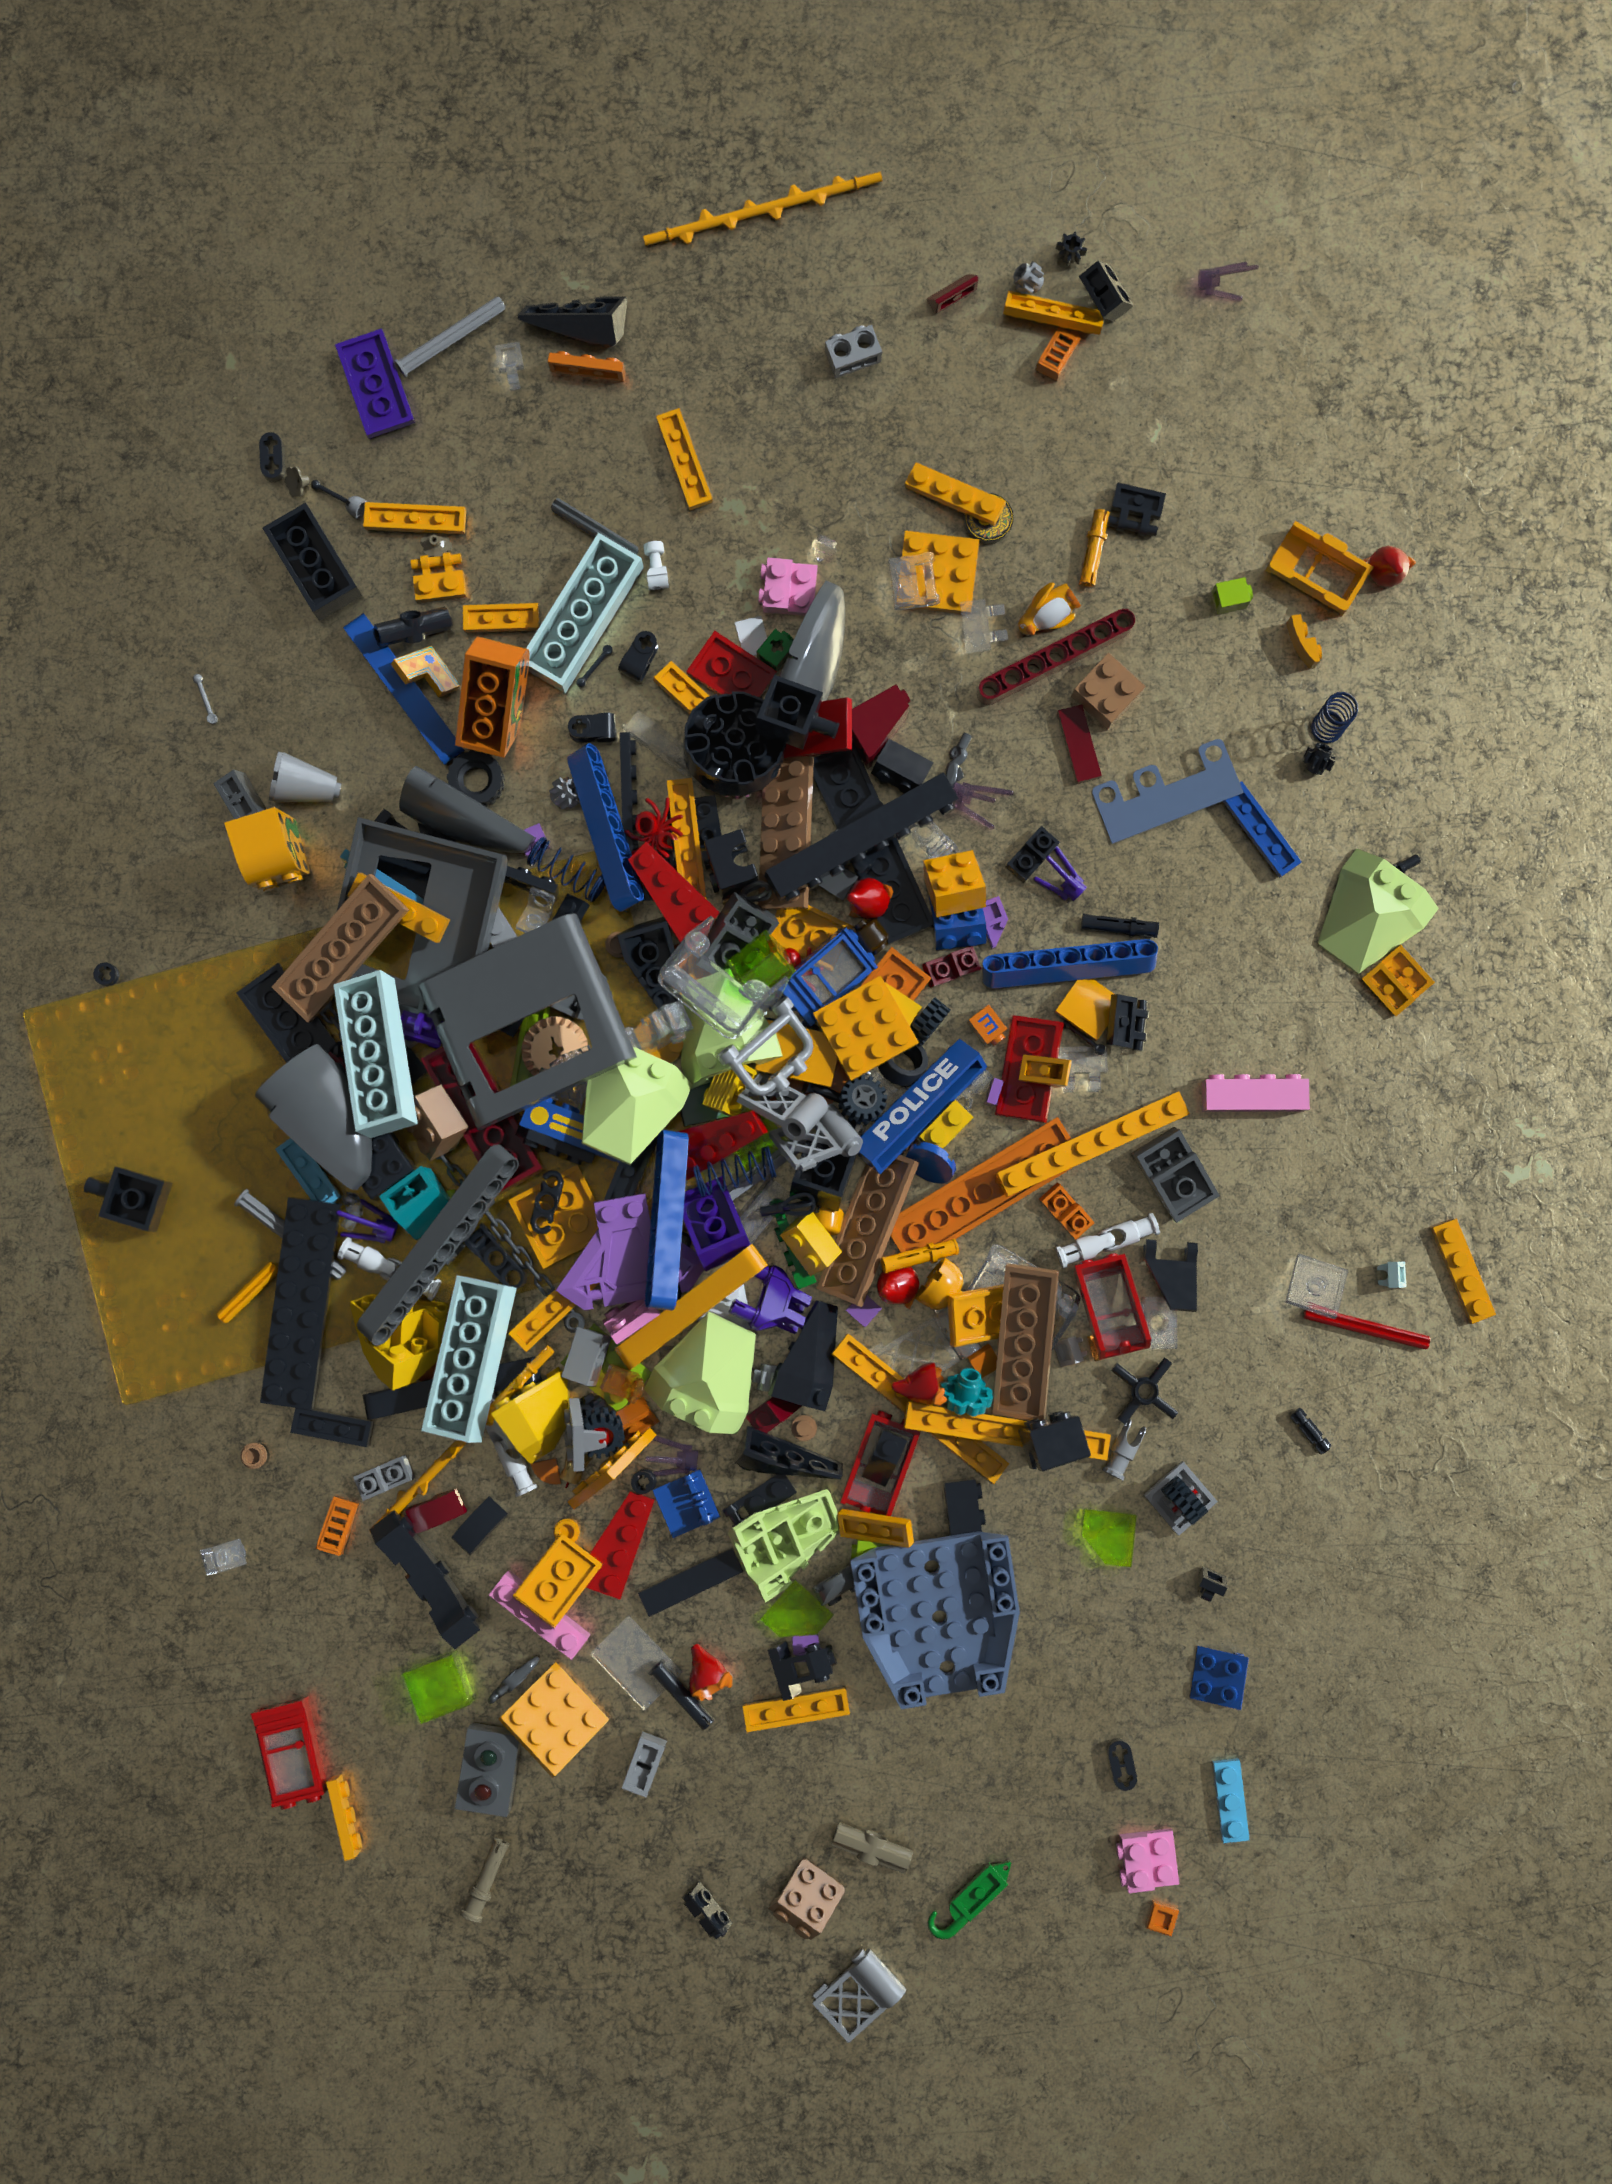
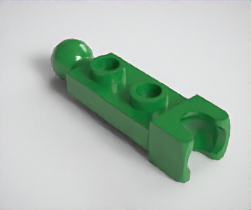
[767,1198,817,1290]

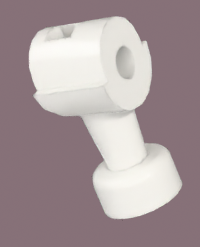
[643,541,669,590]

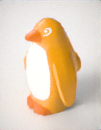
[1018,582,1081,635]

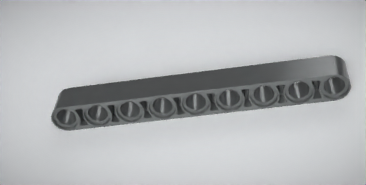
[357,1144,519,1346]

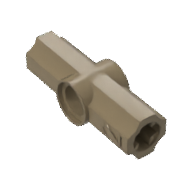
[831,1822,913,1874]

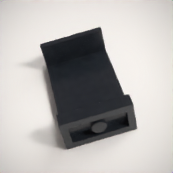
[374,809,431,899]

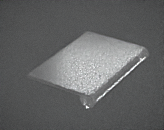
[590,1615,683,1711]

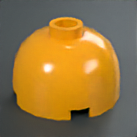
[915,1257,964,1310]

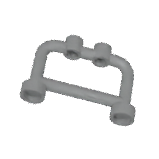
[716,996,813,1096]

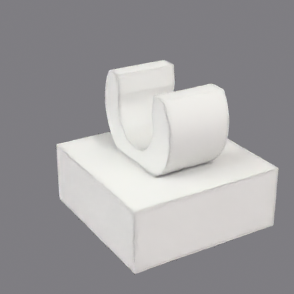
[1053,1336,1087,1367]

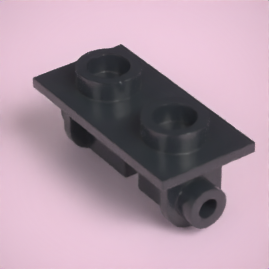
[682,1881,733,1940]

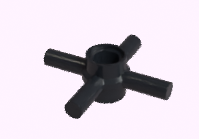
[1111,1357,1179,1425]

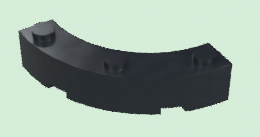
[369,1510,480,1649]

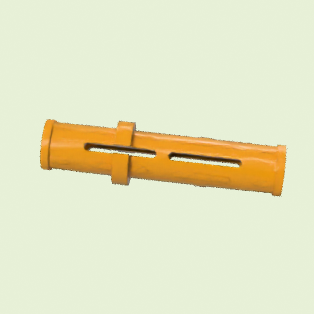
[1079,509,1110,587]
[880,1239,959,1274]

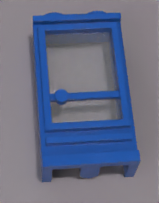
[772,928,878,1027]

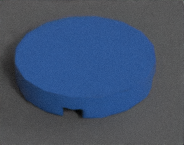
[906,1142,956,1184]

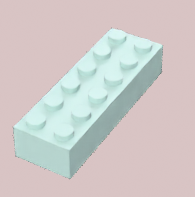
[526,533,644,694]
[334,970,417,1138]
[421,1275,517,1443]

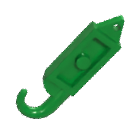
[927,1861,1011,1940]

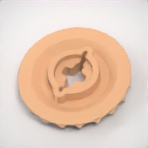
[522,1017,589,1076]

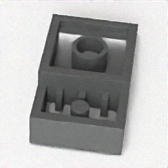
[696,892,779,982]
[1131,1127,1220,1223]

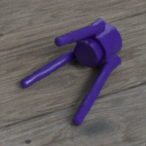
[1034,846,1087,901]
[336,1199,399,1244]

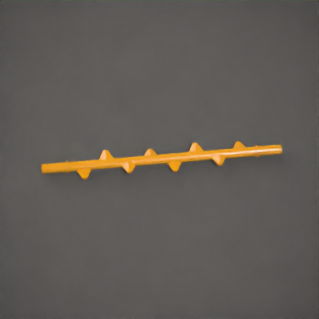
[643,172,882,246]
[369,1345,554,1533]

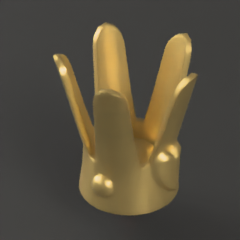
[559,1451,592,1488]

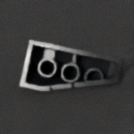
[518,296,627,347]
[617,917,685,1023]
[768,1300,838,1411]
[734,1426,843,1480]

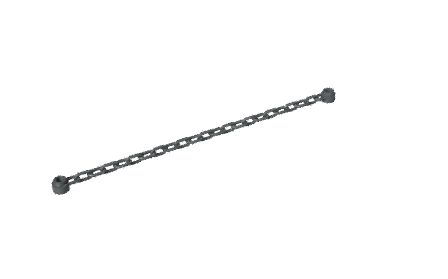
[319,1001,585,1333]

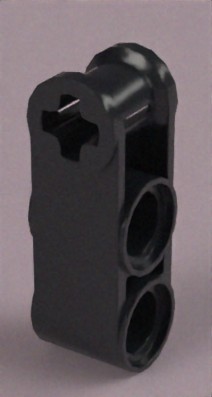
[464,1222,527,1289]

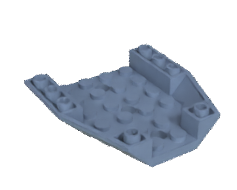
[851,1531,1020,1709]

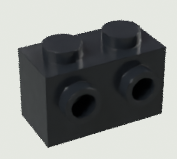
[871,739,934,794]

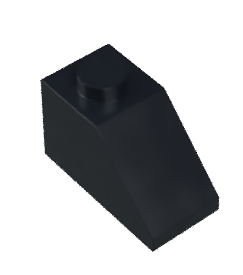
[861,1429,907,1487]

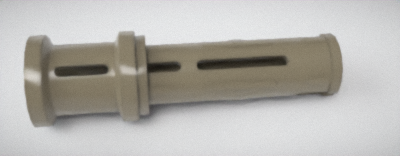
[459,1838,510,1923]

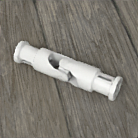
[1055,1212,1160,1269]
[337,1237,442,1301]
[485,1393,537,1497]

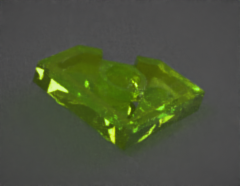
[1081,1508,1137,1567]
[760,1579,834,1637]

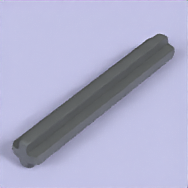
[551,498,639,555]

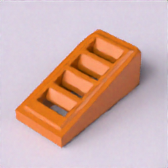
[1035,327,1081,381]
[315,1496,359,1556]

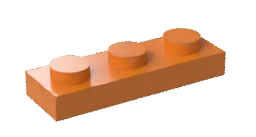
[548,351,625,382]

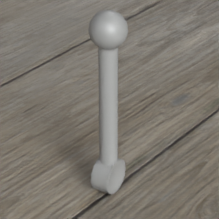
[193,674,218,724]

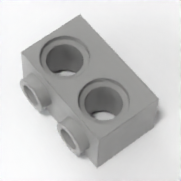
[825,325,882,378]
[622,1732,667,1798]

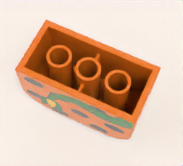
[455,637,530,758]

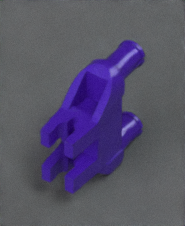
[728,1265,812,1334]

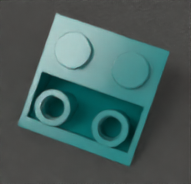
[379,1166,450,1240]

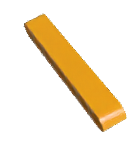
[614,1244,768,1371]

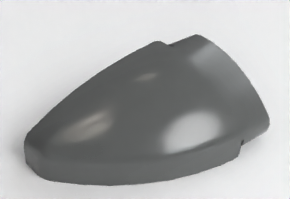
[779,580,846,701]
[399,766,536,853]
[255,1044,372,1190]

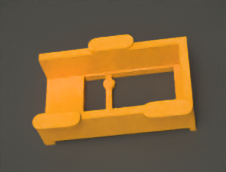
[1265,521,1373,616]

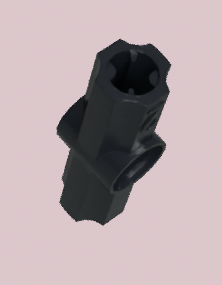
[373,606,452,648]

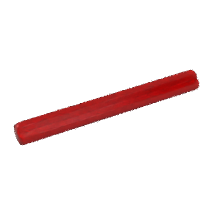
[1303,1306,1431,1350]

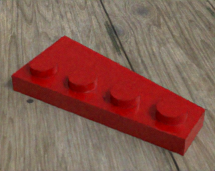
[628,842,720,950]
[676,1110,768,1180]
[586,1491,655,1599]

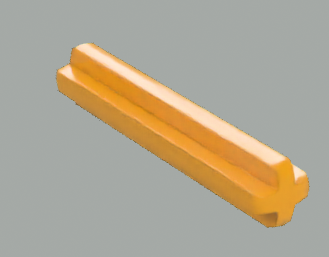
[217,1262,278,1323]

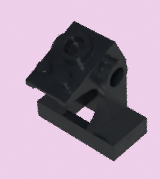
[768,1641,837,1701]

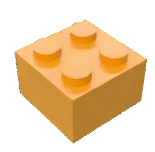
[923,850,986,918]

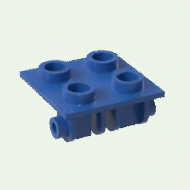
[652,1469,720,1538]
[1190,1646,1249,1710]

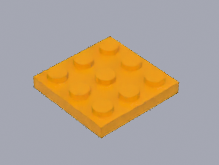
[896,530,979,615]
[813,975,919,1081]
[508,1165,598,1269]
[498,1662,609,1778]

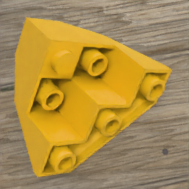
[350,1294,450,1391]
[491,1367,570,1464]

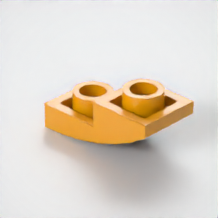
[1286,614,1322,669]

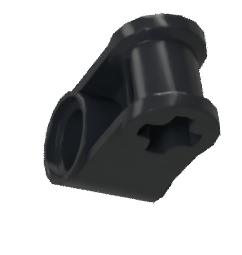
[618,631,658,683]
[568,713,617,743]

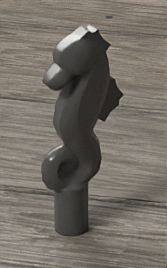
[946,733,972,787]

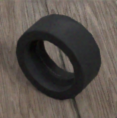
[878,1044,928,1086]

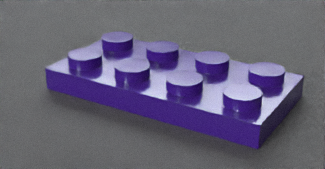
[335,328,415,439]

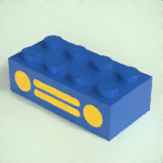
[519,1098,620,1163]

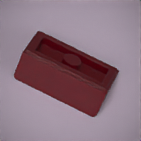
[927,274,979,314]

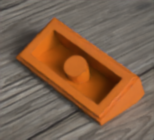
[616,1397,660,1448]

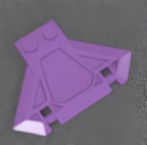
[556,1193,704,1310]

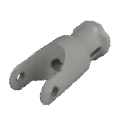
[1102,1419,1146,1481]

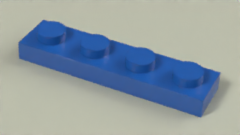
[1223,781,1302,878]

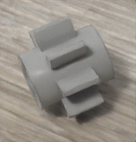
[1013,261,1044,294]
[549,776,579,809]
[752,1363,777,1392]

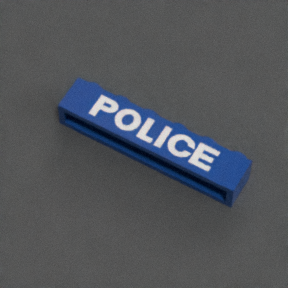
[857,1038,987,1174]

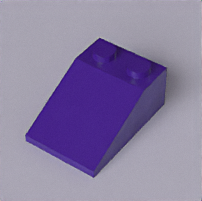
[683,1176,751,1272]

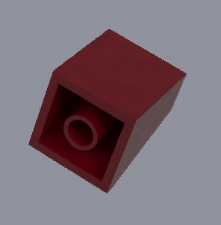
[852,684,911,769]

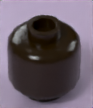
[853,918,889,956]

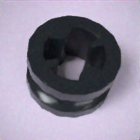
[93,962,120,987]
[631,1469,657,1494]

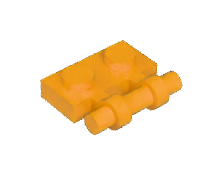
[411,552,467,603]

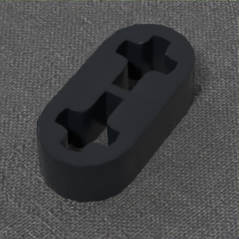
[259,432,285,482]
[1107,1738,1137,1791]

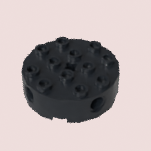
[683,692,786,796]

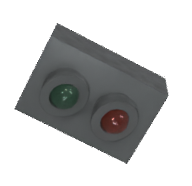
[455,1723,521,1817]

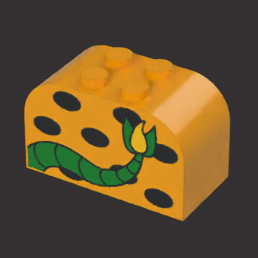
[224,807,310,892]

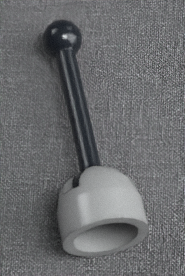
[311,480,367,519]

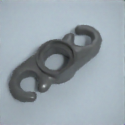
[488,1656,540,1704]

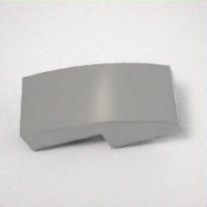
[353,1454,415,1501]

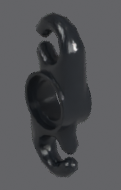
[530,1170,564,1235]

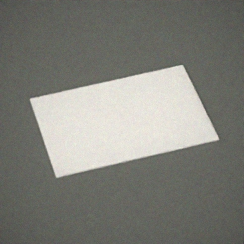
[735,616,767,656]

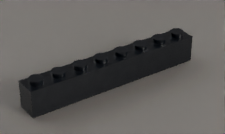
[764,772,959,902]

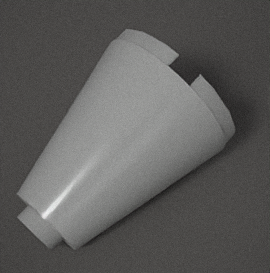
[269,752,341,802]

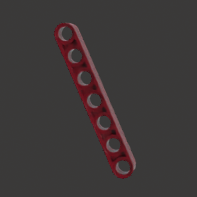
[977,609,1135,706]

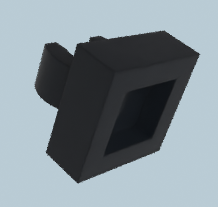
[1198,1566,1228,1602]

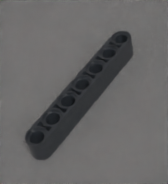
[362,1356,542,1420]

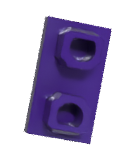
[401,1010,443,1049]

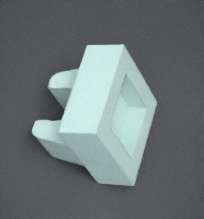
[1377,1262,1406,1288]

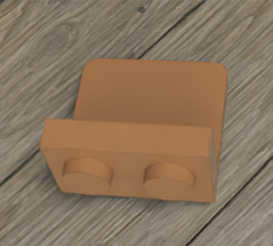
[768,1859,845,1940]

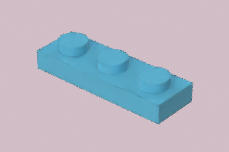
[275,1138,343,1203]
[1212,1758,1250,1843]

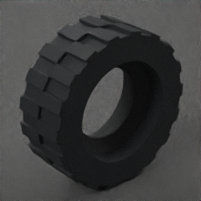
[447,750,505,807]

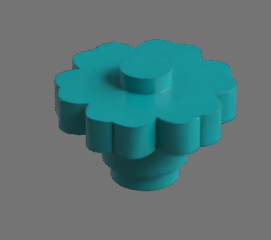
[941,1368,993,1416]

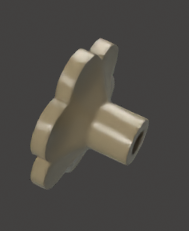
[285,466,309,497]
[421,533,452,557]

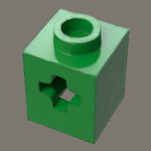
[756,628,794,672]

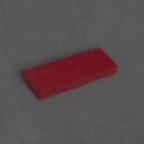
[1057,704,1102,784]

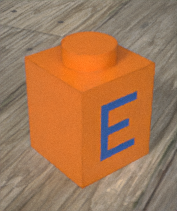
[967,1005,1007,1047]

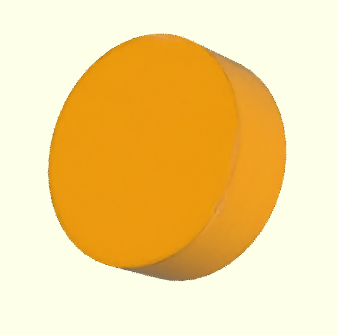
[553,1518,580,1542]

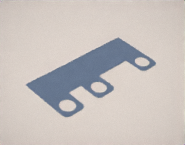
[1092,739,1244,844]

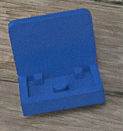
[929,897,986,950]

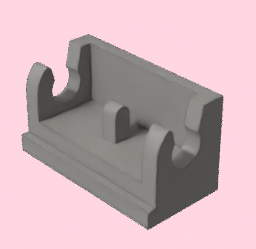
[561,1327,612,1386]

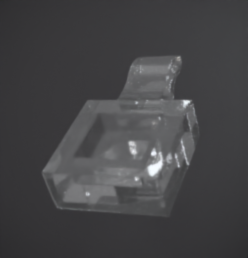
[495,341,524,390]
[955,1069,993,1111]

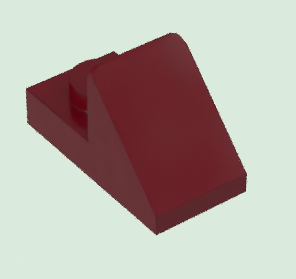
[746,1397,802,1433]

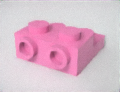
[758,557,817,616]
[602,1299,660,1344]
[1116,1828,1179,1893]

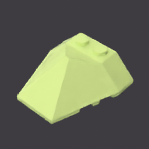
[1317,848,1439,974]
[681,968,783,1089]
[582,1047,693,1165]
[644,1312,756,1434]
[728,1489,840,1603]

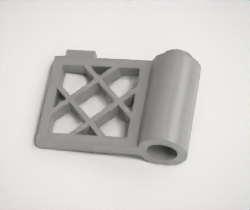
[737,1072,828,1141]
[769,1104,863,1171]
[812,1948,906,2043]

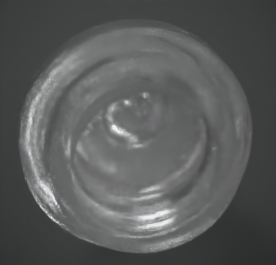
[812,534,837,562]

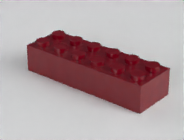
[421,1042,545,1195]

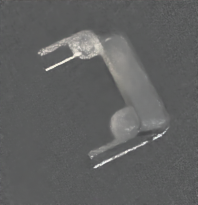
[658,916,789,1039]

